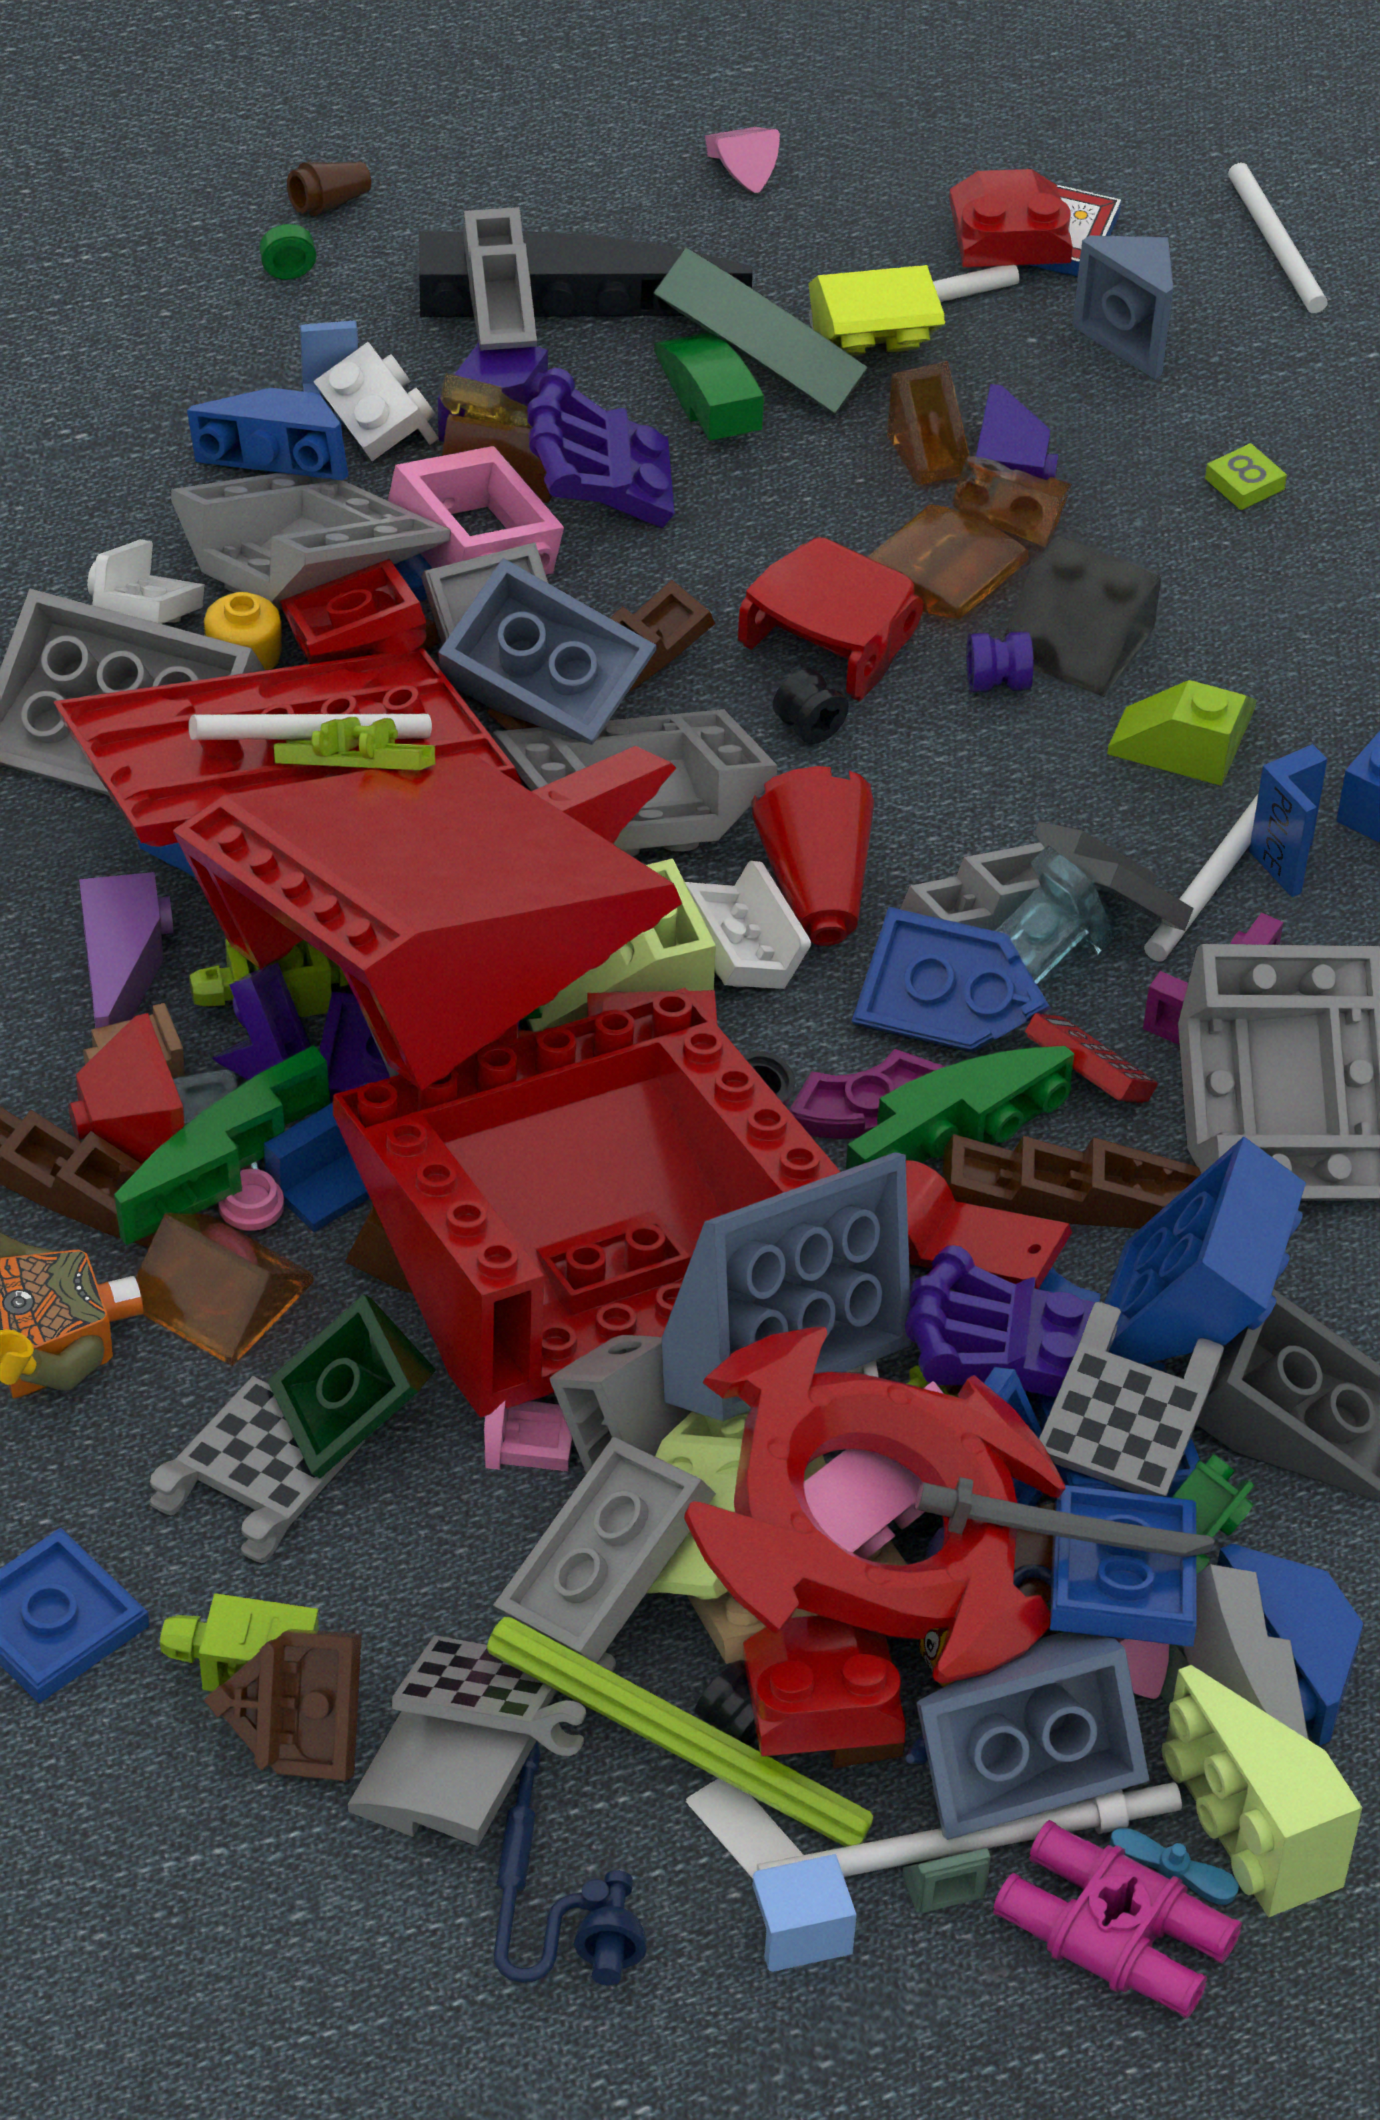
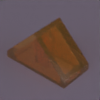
[887,361,972,486]

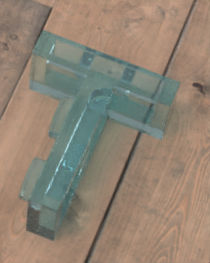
[995,845,1115,984]

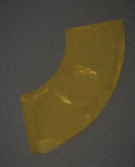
[440,373,533,429]

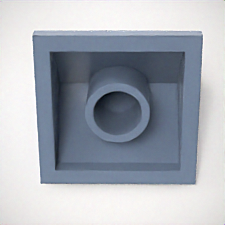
[1072,236,1173,379]

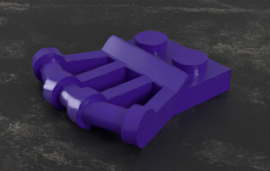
[527,368,675,528]
[905,1245,1096,1398]

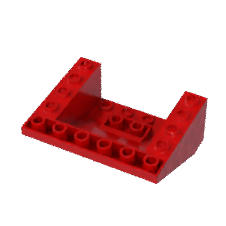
[173,753,683,1090]
[333,988,840,1418]

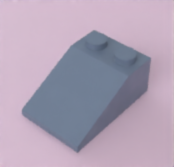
[438,558,656,745]
[917,1631,1150,1840]

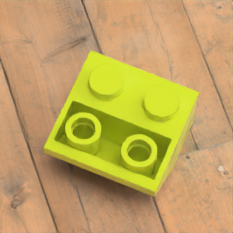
[808,265,945,356]

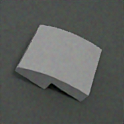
[348,1711,537,1846]

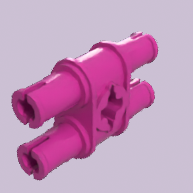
[993,1820,1242,2019]

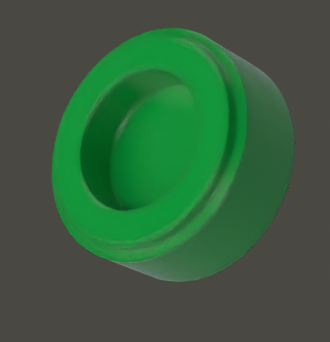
[259,224,316,279]

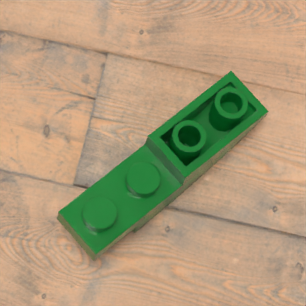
[846,1046,1074,1170]

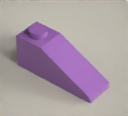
[79,872,173,1028]

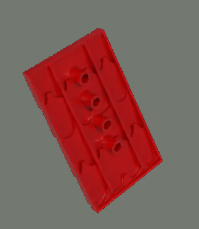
[53,648,521,847]

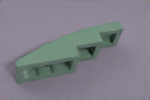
[654,248,868,416]

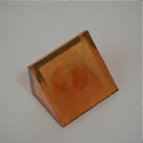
[136,1213,314,1367]

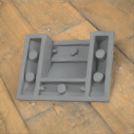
[171,473,451,609]
[493,709,777,856]
[1178,944,1380,1201]

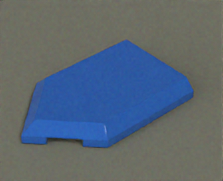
[852,907,1051,1052]

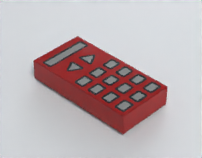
[1024,1013,1159,1103]

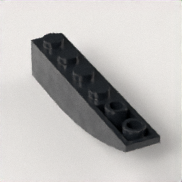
[419,231,753,317]

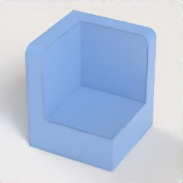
[752,1854,857,1972]

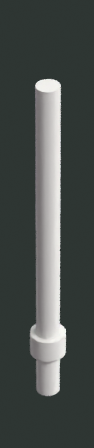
[757,1782,1182,1877]

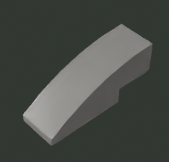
[463,207,537,350]
[900,842,1089,935]
[1183,1564,1308,1739]

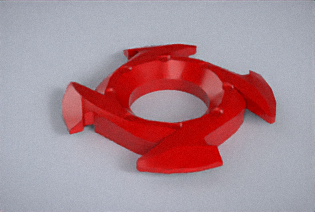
[684,1327,1066,1684]

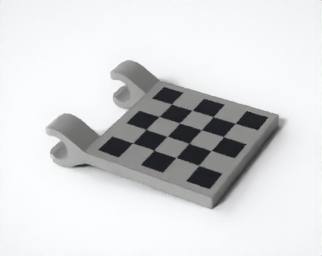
[1039,1302,1224,1497]
[150,1376,365,1563]
[392,1635,616,1756]

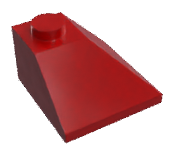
[68,1013,185,1164]

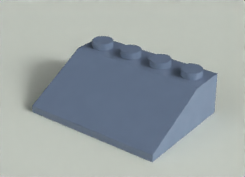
[662,1152,912,1421]

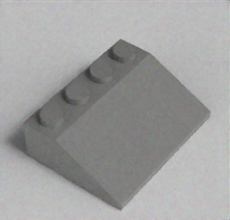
[0,589,265,796]

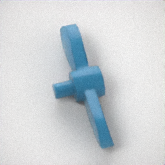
[1110,1828,1239,1905]

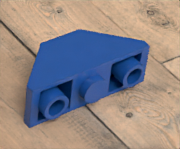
[187,388,348,481]
[1217,1544,1364,1746]

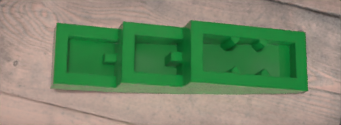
[114,1045,330,1246]

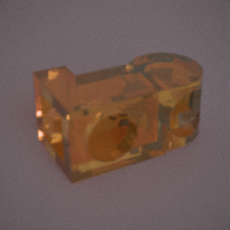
[952,456,1072,547]

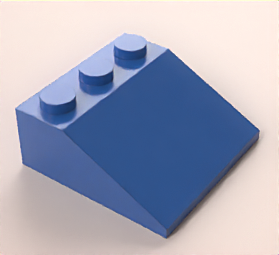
[1104,1136,1306,1364]

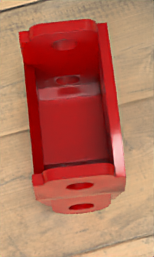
[738,537,924,702]

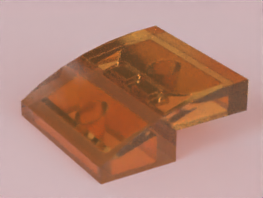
[868,504,1030,619]

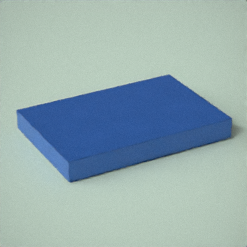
[1050,1485,1197,1647]

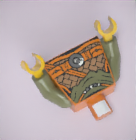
[0,1232,143,1399]

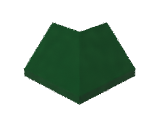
[267,1294,436,1479]

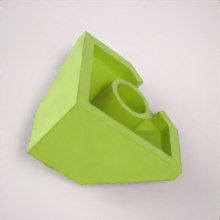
[1107,680,1256,786]

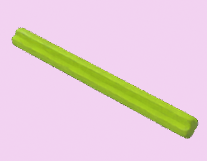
[487,1617,874,1847]

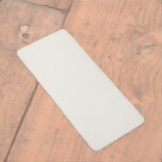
[686,1778,803,1879]

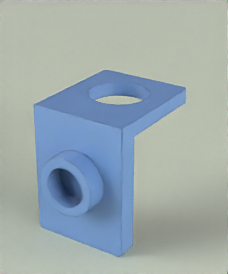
[300,321,358,425]

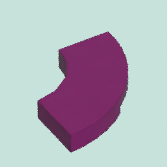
[789,1049,946,1139]

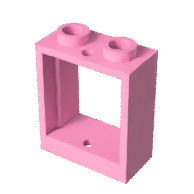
[388,446,564,575]

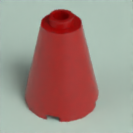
[751,766,874,946]

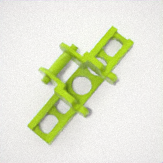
[274,717,435,770]

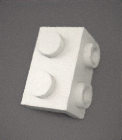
[314,342,439,461]
[88,539,205,624]
[685,861,811,989]

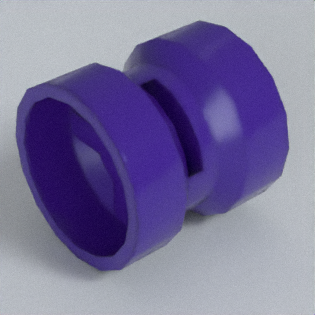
[966,631,1033,692]

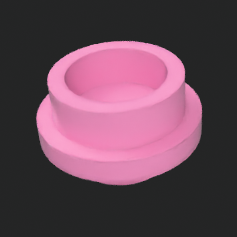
[218,1169,284,1231]

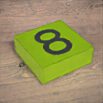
[1205,443,1287,510]

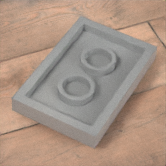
[493,1436,716,1663]

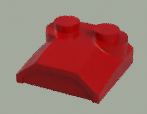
[949,169,1073,267]
[280,558,427,664]
[743,1615,905,1756]

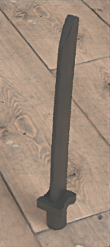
[915,1477,1215,1557]

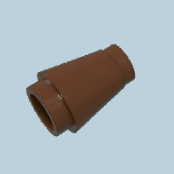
[287,161,371,216]

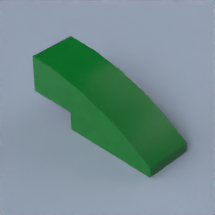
[654,333,764,441]

